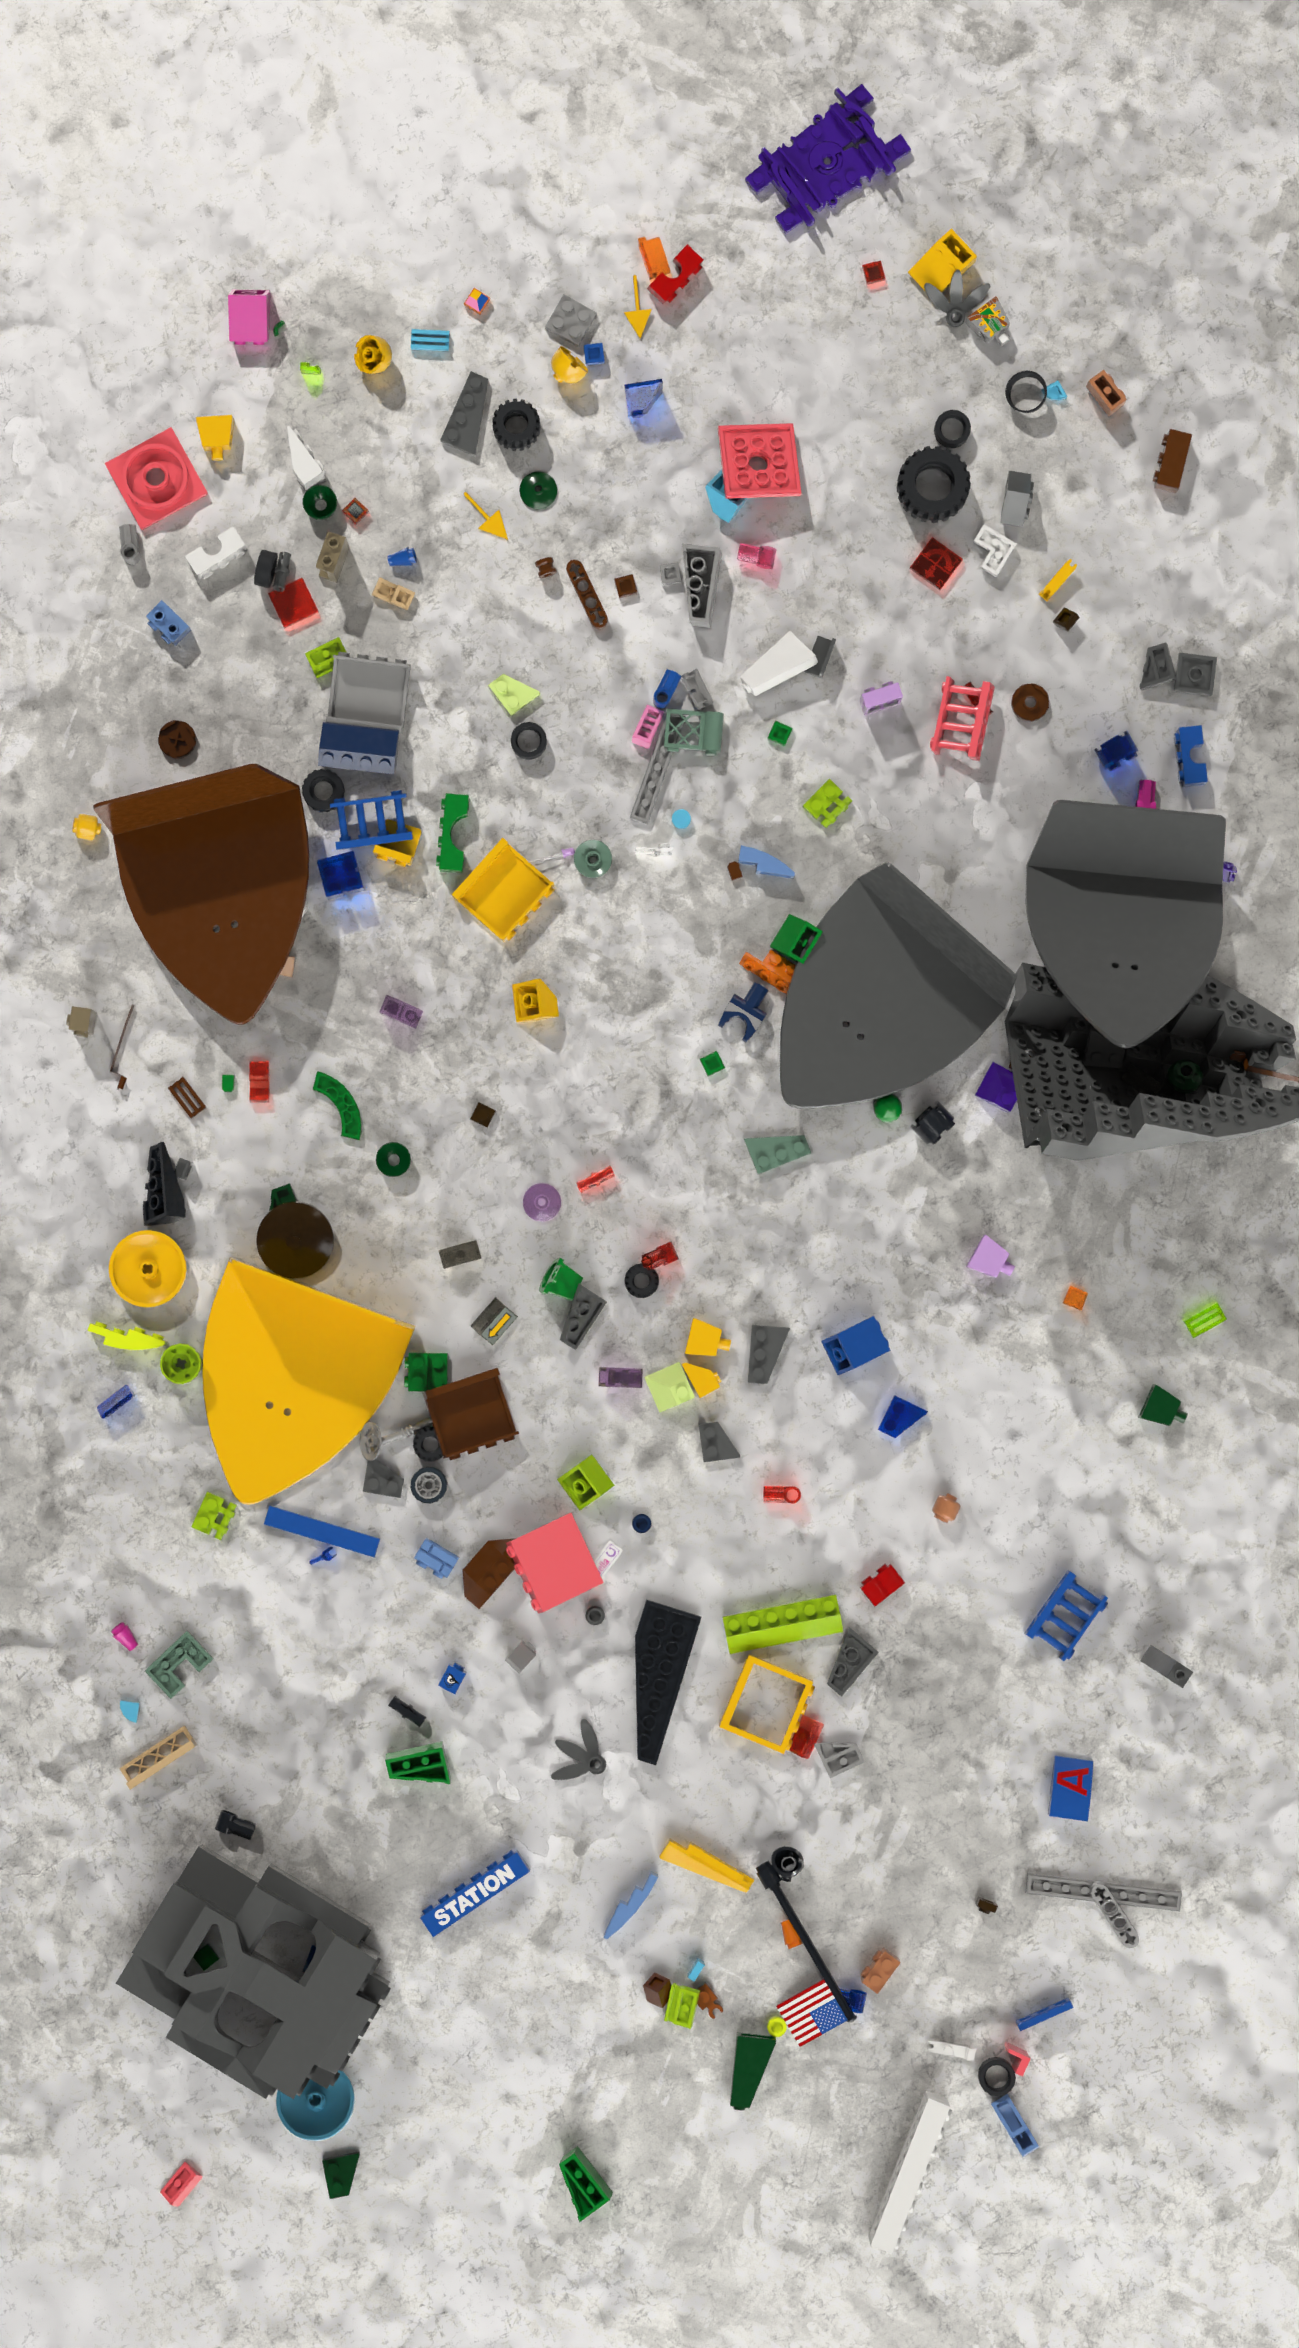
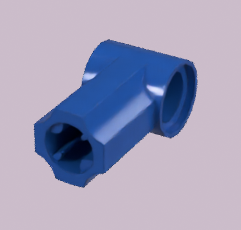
[653,669,682,709]

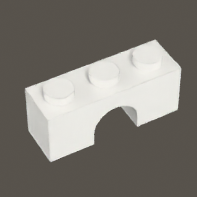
[185,526,247,579]

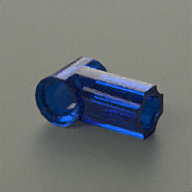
[840,1989,867,2013]

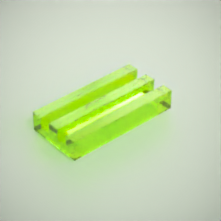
[1183,1303,1227,1338]

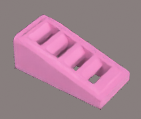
[632,705,664,749]

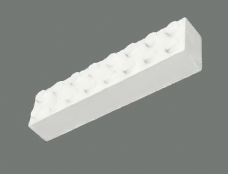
[868,2090,952,2254]

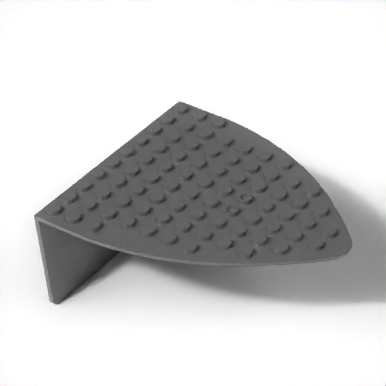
[1025,800,1226,1048]
[780,861,1016,1109]

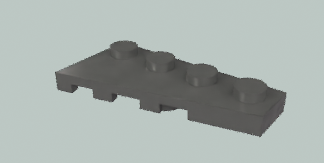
[440,371,488,456]

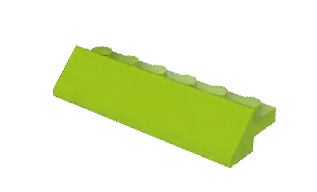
[722,1594,843,1654]

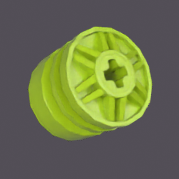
[160,1343,202,1384]

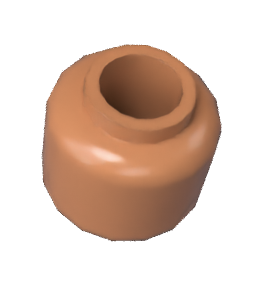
[932,1493,961,1523]

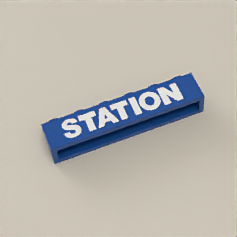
[420,1850,530,1937]

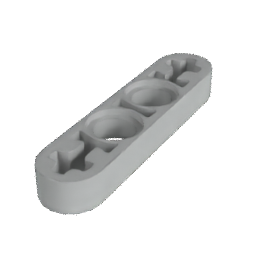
[1090,1881,1139,1948]

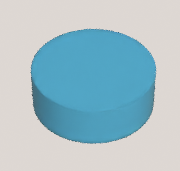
[672,809,691,829]

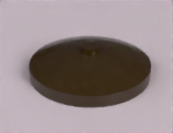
[256,1201,334,1278]

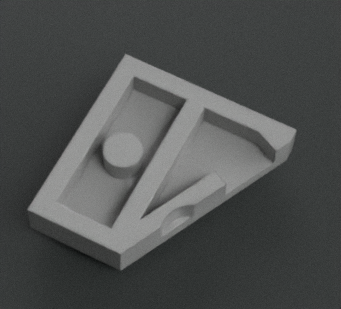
[814,1742,865,1778]

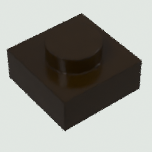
[1053,607,1080,632]
[470,1102,496,1128]
[975,1896,998,1914]

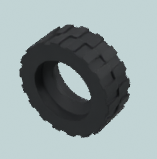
[302,769,345,813]

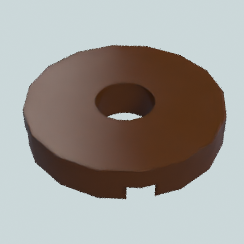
[1011,683,1049,722]

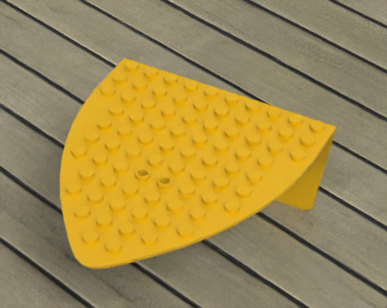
[202,1257,416,1505]

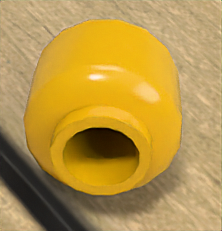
[72,814,101,840]

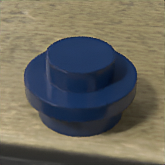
[632,1514,651,1533]

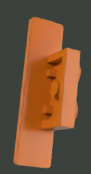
[739,949,796,995]

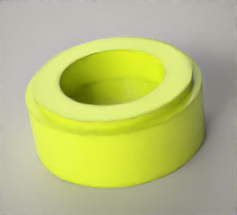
[767,2016,787,2037]

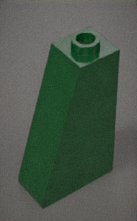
[730,2032,776,2111]

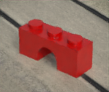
[647,244,704,304]

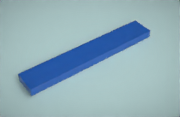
[264,1506,380,1557]

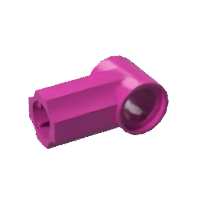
[1135,780,1156,809]

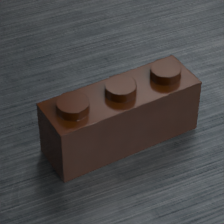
[1152,429,1192,493]

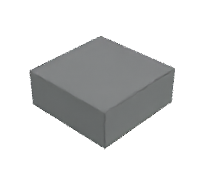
[660,562,681,585]

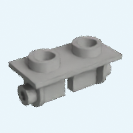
[682,669,714,711]

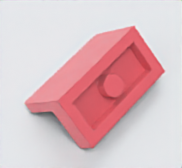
[1004,2042,1031,2077]

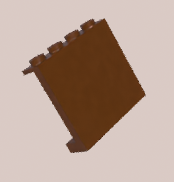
[422,1368,519,1461]

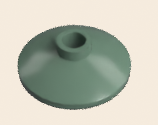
[574,840,612,878]

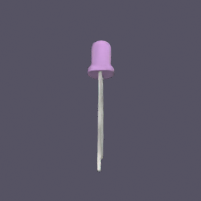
[528,848,575,864]

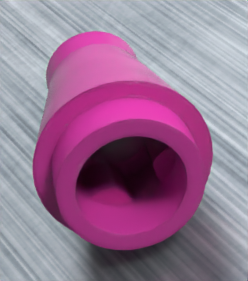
[111,1622,138,1651]

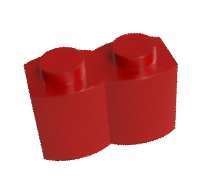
[860,1564,905,1606]

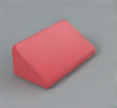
[160,2162,202,2207]

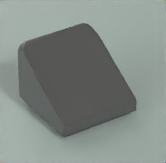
[174,1158,193,1180]

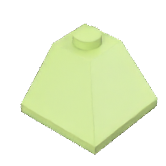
[644,1362,695,1412]

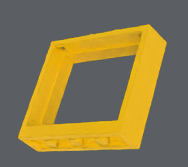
[719,1654,815,1754]

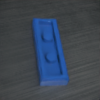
[1016,1998,1074,2031]

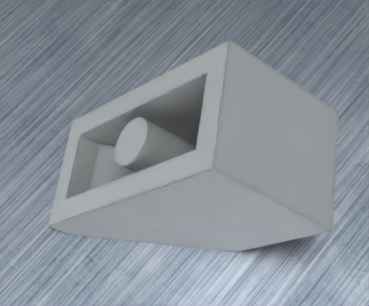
[505,1640,536,1673]

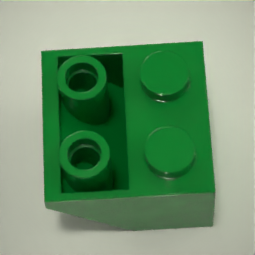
[770,914,823,964]

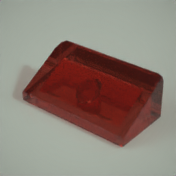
[789,1715,824,1759]

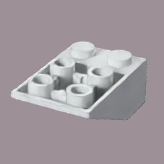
[287,426,326,491]

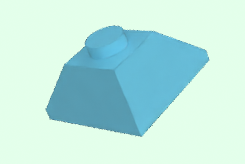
[705,469,748,523]

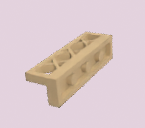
[120,1726,197,1790]

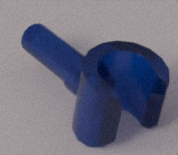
[309,1547,337,1565]

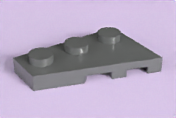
[560,1284,607,1350]
[748,1325,790,1384]
[827,1627,879,1697]

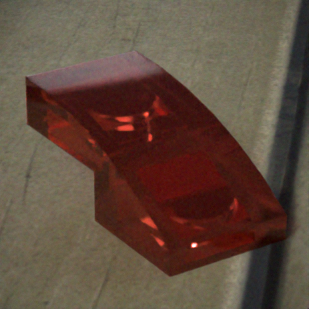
[249,1061,270,1103]

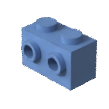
[146,600,191,646]

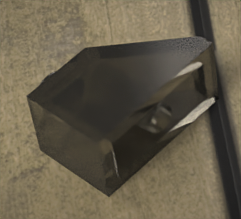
[438,1240,482,1269]

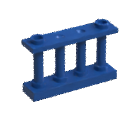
[330,790,413,850]
[1024,1570,1108,1661]

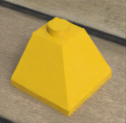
[512,979,559,1022]

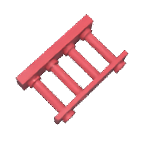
[930,676,995,761]

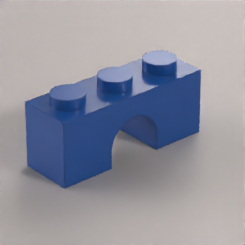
[1174,725,1208,787]

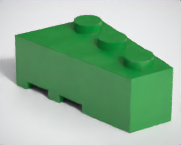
[385,1741,451,1784]
[559,2146,613,2223]

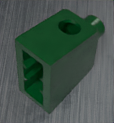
[1138,1384,1188,1426]

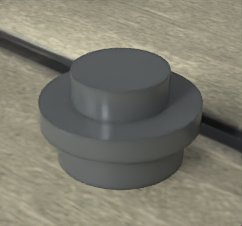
[585,1606,605,1625]

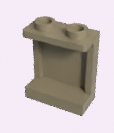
[316,532,349,583]

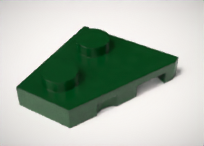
[322,2152,360,2199]

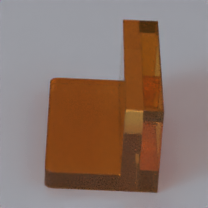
[638,237,671,280]

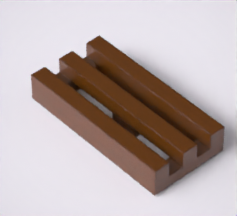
[168,1077,206,1119]

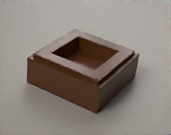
[614,574,637,598]

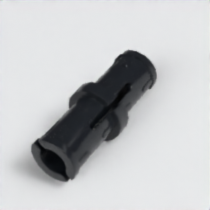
[388,1696,427,1727]

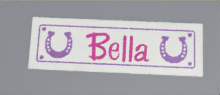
[586,1540,624,1595]

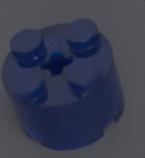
[1094,731,1139,771]

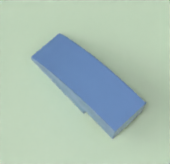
[738,845,795,879]
[991,2094,1039,2157]

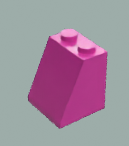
[228,289,270,345]

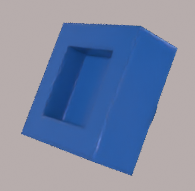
[584,343,605,366]

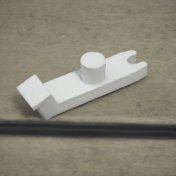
[927,2040,976,2061]

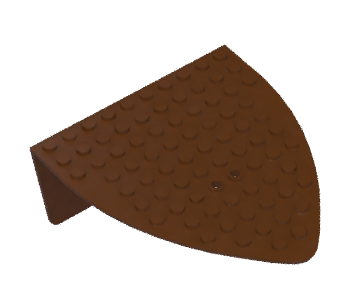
[93,764,309,1025]

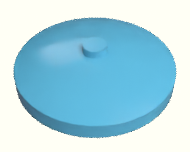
[276,2070,355,2141]

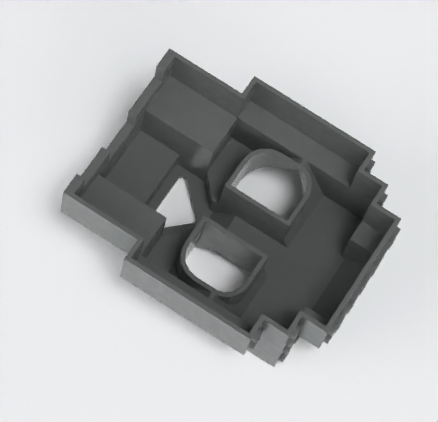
[116,1844,391,2099]

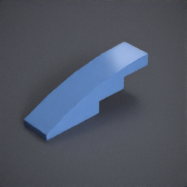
[603,1871,658,1939]

